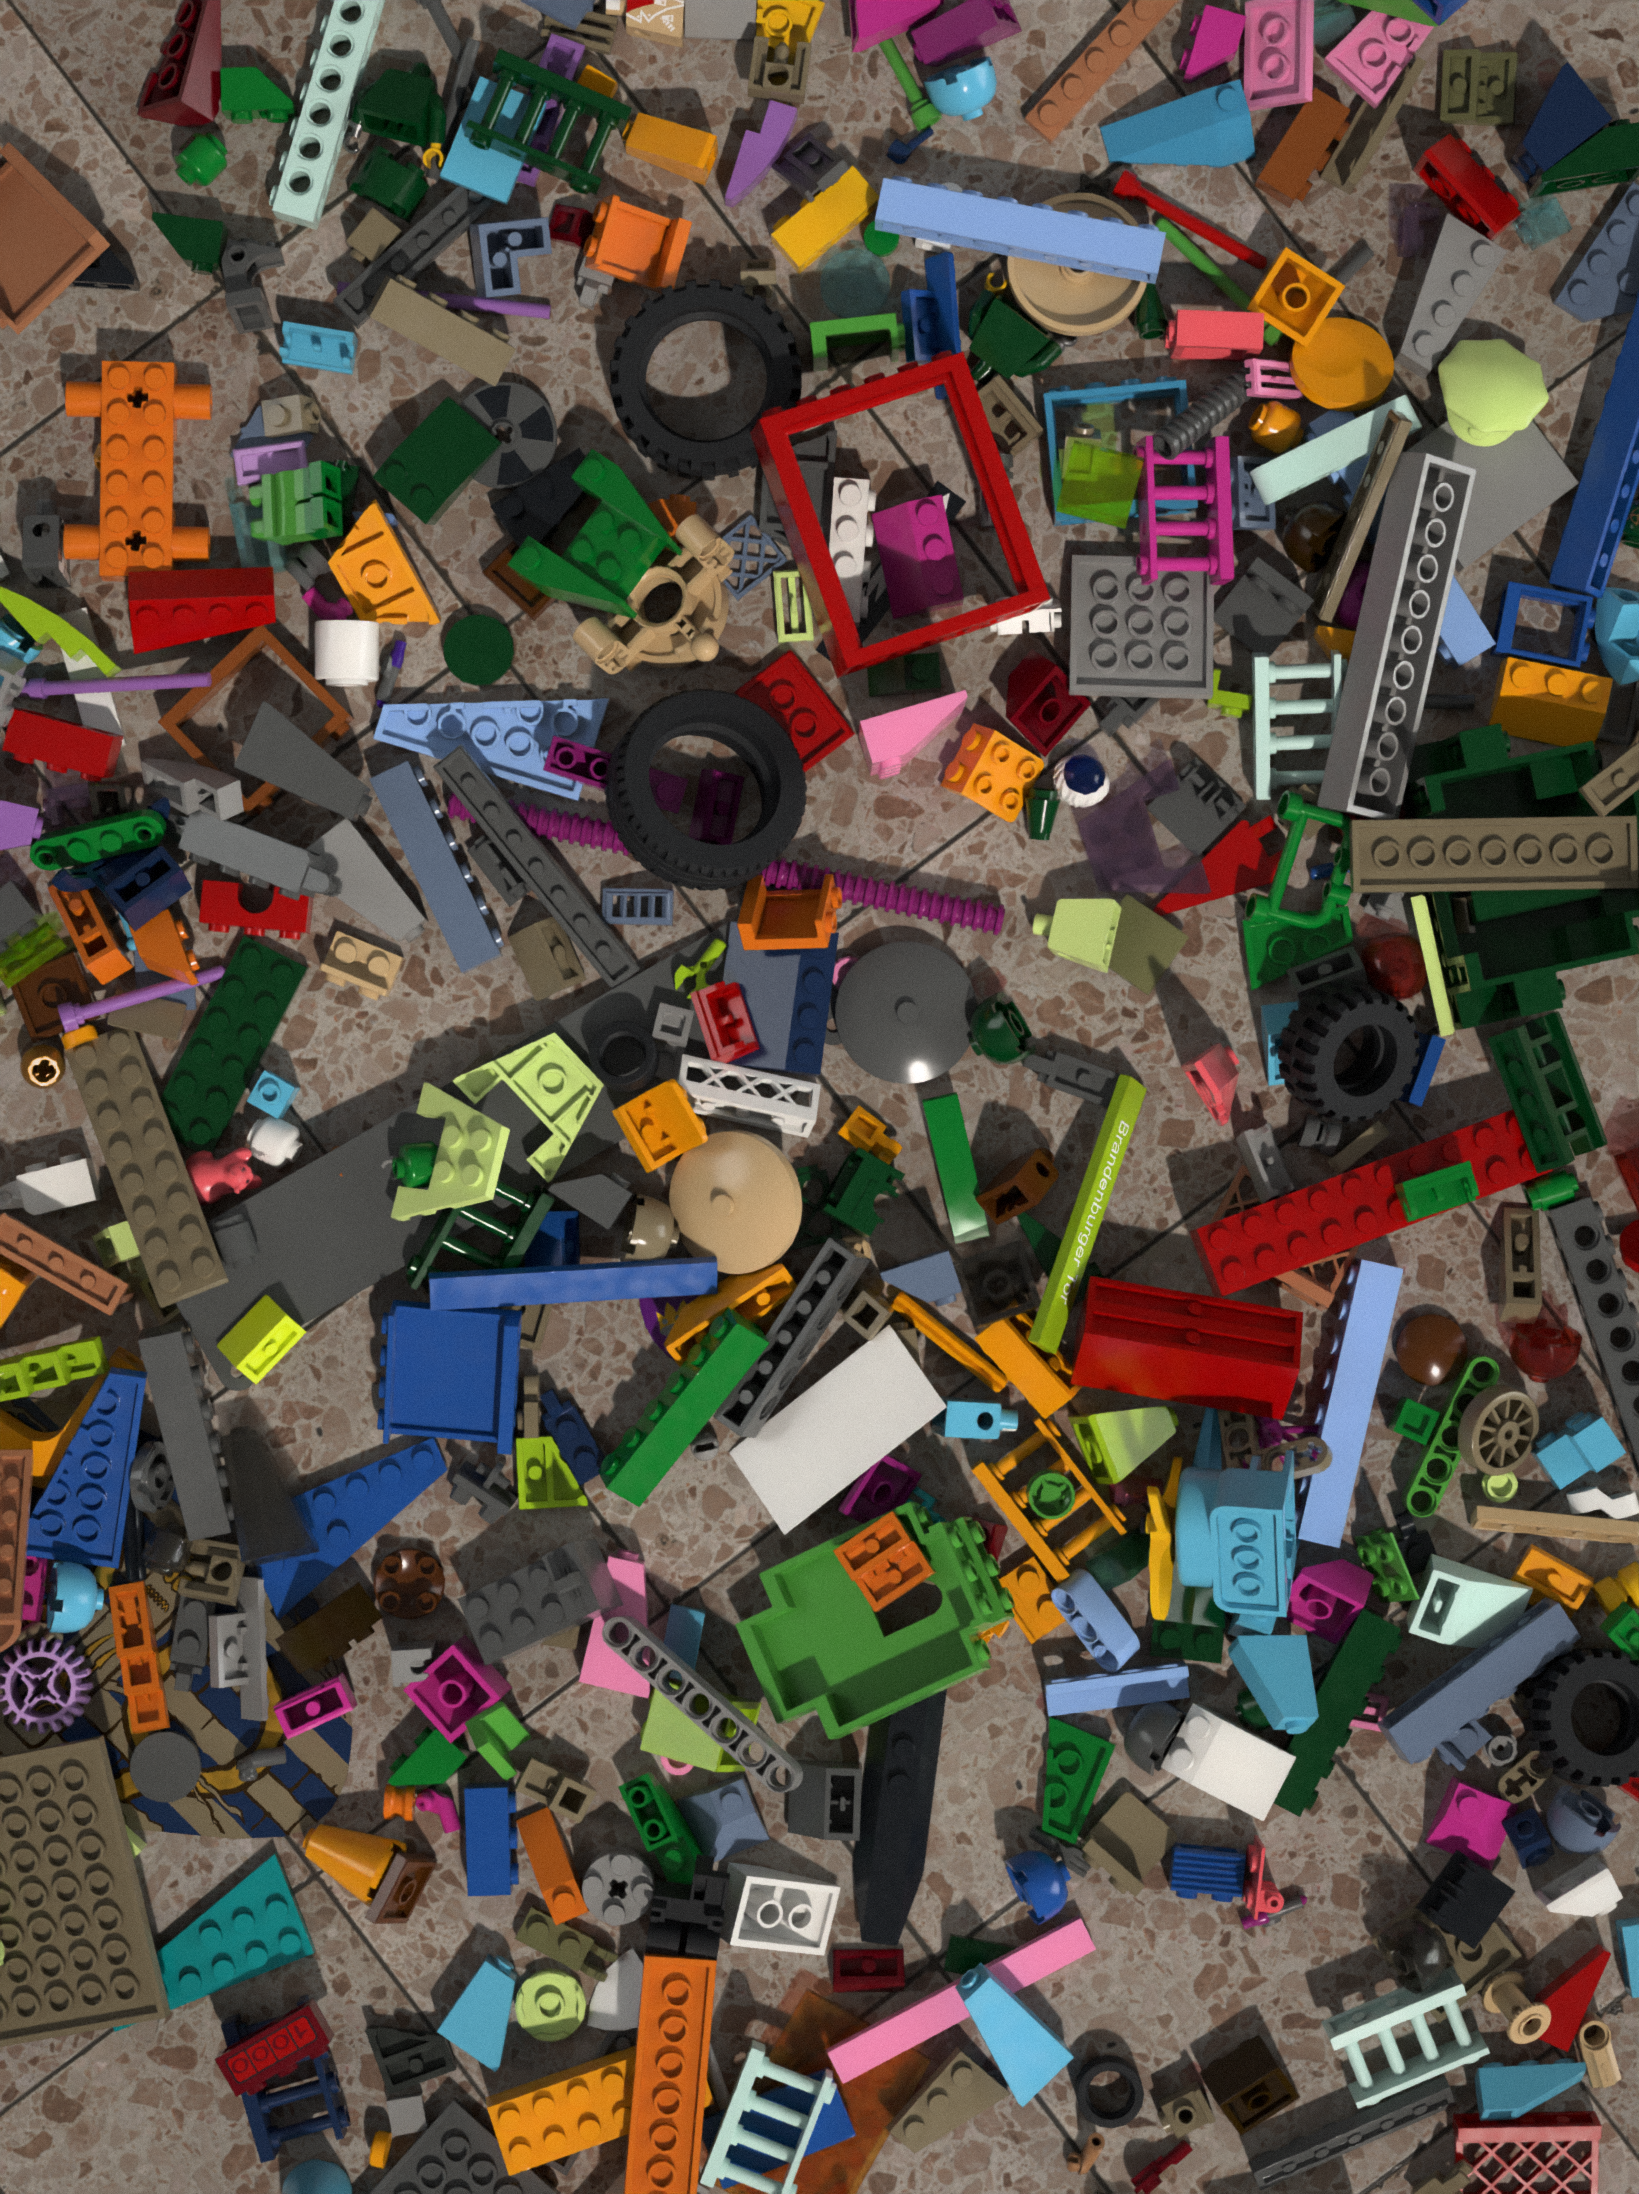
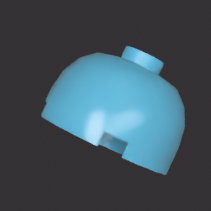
[924,56,997,121]
[46,1561,104,1633]

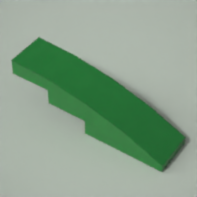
[922,1092,990,1244]

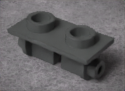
[467,834,532,907]

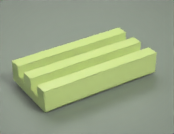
[773,569,814,644]

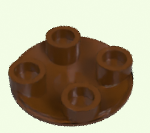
[1396,1314,1468,1386]
[373,1548,445,1619]

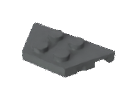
[759,430,837,550]

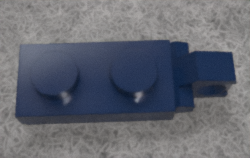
[539,1388,605,1486]

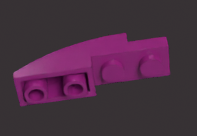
[543,736,688,814]

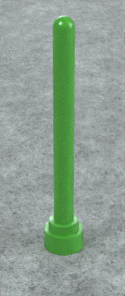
[879,38,942,131]
[1155,218,1284,347]

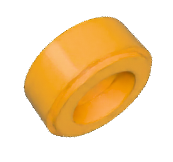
[61,1025,99,1050]
[369,2130,392,2169]

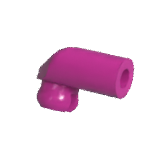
[415,1788,461,1833]

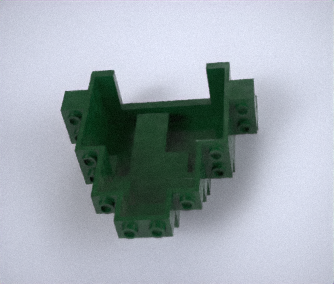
[1404,723,1639,1030]

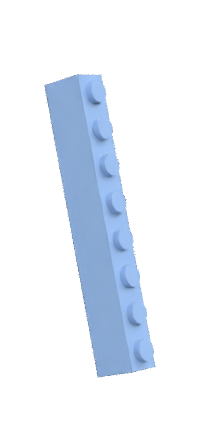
[875,176,1166,284]
[1304,410,1496,670]
[1295,1258,1403,1548]

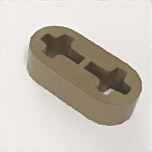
[1327,1119,1390,1175]

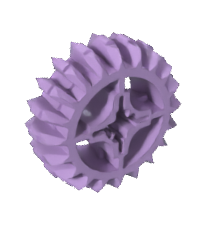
[0,1636,93,1734]

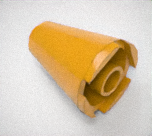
[303,1824,407,1907]

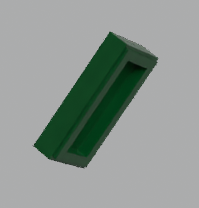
[943,1933,1018,1975]

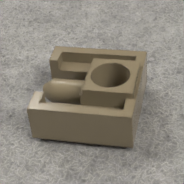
[748,36,812,104]
[178,1539,249,1606]

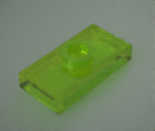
[0,921,66,989]

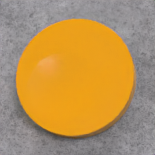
[1289,317,1394,412]

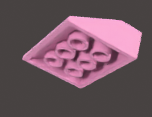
[858,690,968,779]

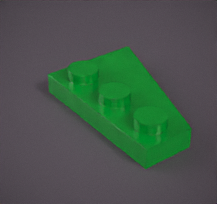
[1241,906,1353,991]
[1042,1716,1116,1844]

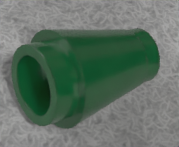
[1134,283,1168,340]
[1025,788,1060,840]

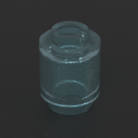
[1313,1,1356,47]

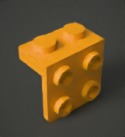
[940,723,1044,822]
[612,1078,708,1173]

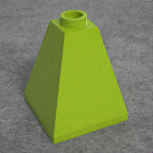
[1068,1405,1178,1484]

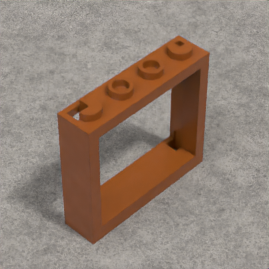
[158,625,354,817]

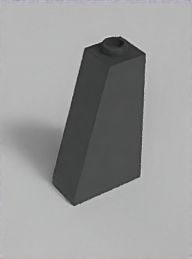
[233,701,373,822]

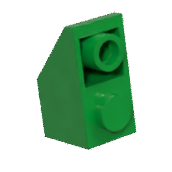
[220,67,297,124]
[388,1726,470,1786]

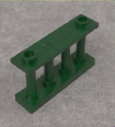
[464,48,632,195]
[405,1180,555,1308]

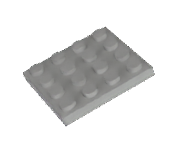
[1069,555,1214,699]

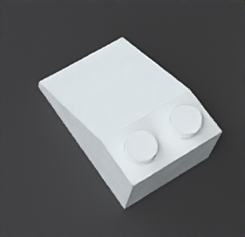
[1161,1703,1297,1821]
[720,1862,841,1956]

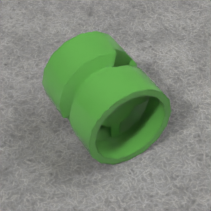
[1026,1469,1075,1519]

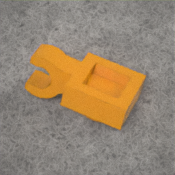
[838,1105,902,1164]

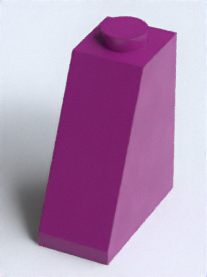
[911,0,1022,67]

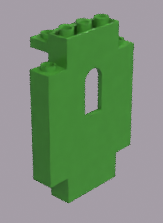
[735,1502,1015,1740]

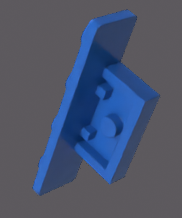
[901,252,961,400]

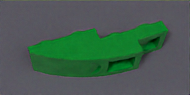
[618,1771,703,1885]

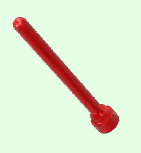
[1112,168,1267,269]

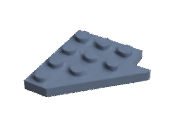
[1553,182,1639,323]

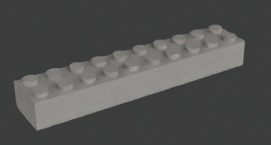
[1317,452,1477,820]

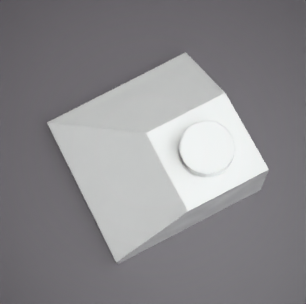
[1533,1855,1623,1917]

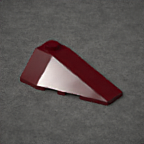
[137,0,222,128]

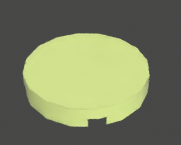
[515,1968,587,2042]

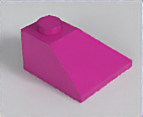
[1281,1559,1374,1645]
[1425,1776,1519,1870]

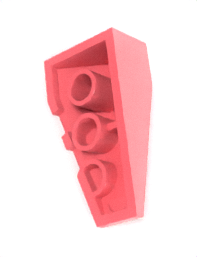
[1181,1043,1239,1126]

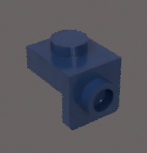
[1502,1808,1555,1869]

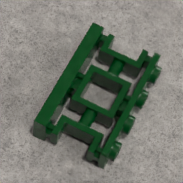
[1487,1011,1608,1174]

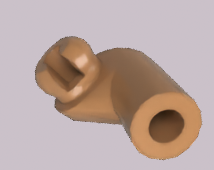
[1067,2133,1105,2175]

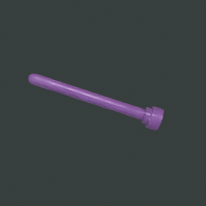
[57,965,226,1033]

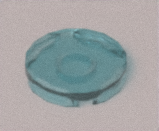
[820,248,891,319]

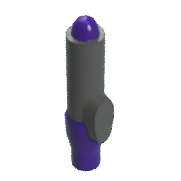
[375,640,407,708]

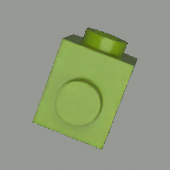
[1207,668,1253,718]

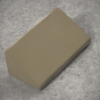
[107,989,187,1040]

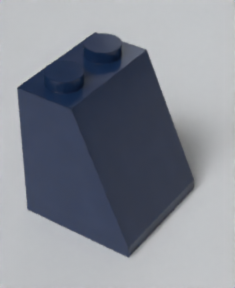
[1510,62,1612,187]

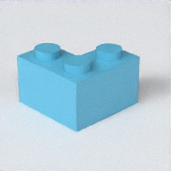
[1531,1411,1627,1490]

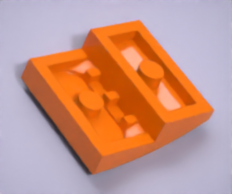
[833,1511,936,1612]

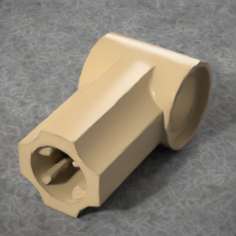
[1575,2011,1622,2088]

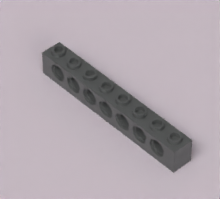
[1544,1196,1639,1478]

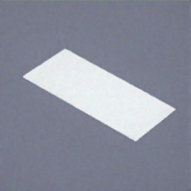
[729,1324,947,1535]

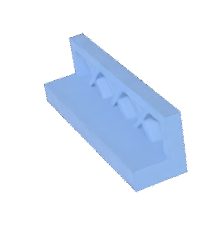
[1043,1660,1190,1717]

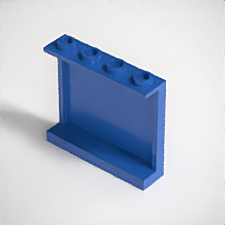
[377,1300,522,1455]

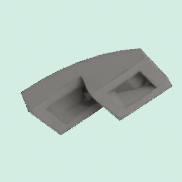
[651,1003,695,1082]

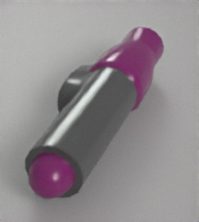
[1240,1894,1308,1930]

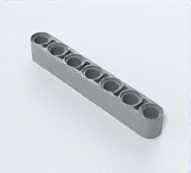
[602,1616,803,1794]

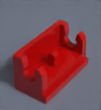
[690,981,760,1064]

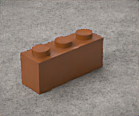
[1254,87,1351,208]

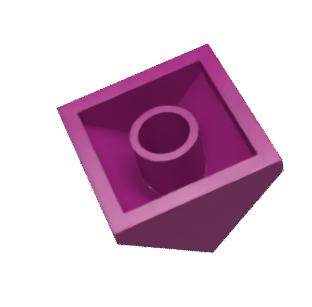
[838,1453,922,1524]

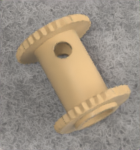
[1481,1971,1551,2044]

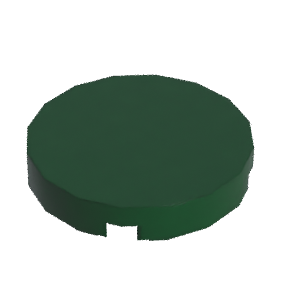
[443,614,515,687]

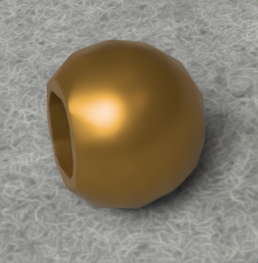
[20,1044,66,1089]

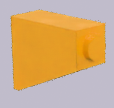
[622,112,718,186]

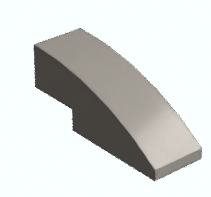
[141,758,244,821]

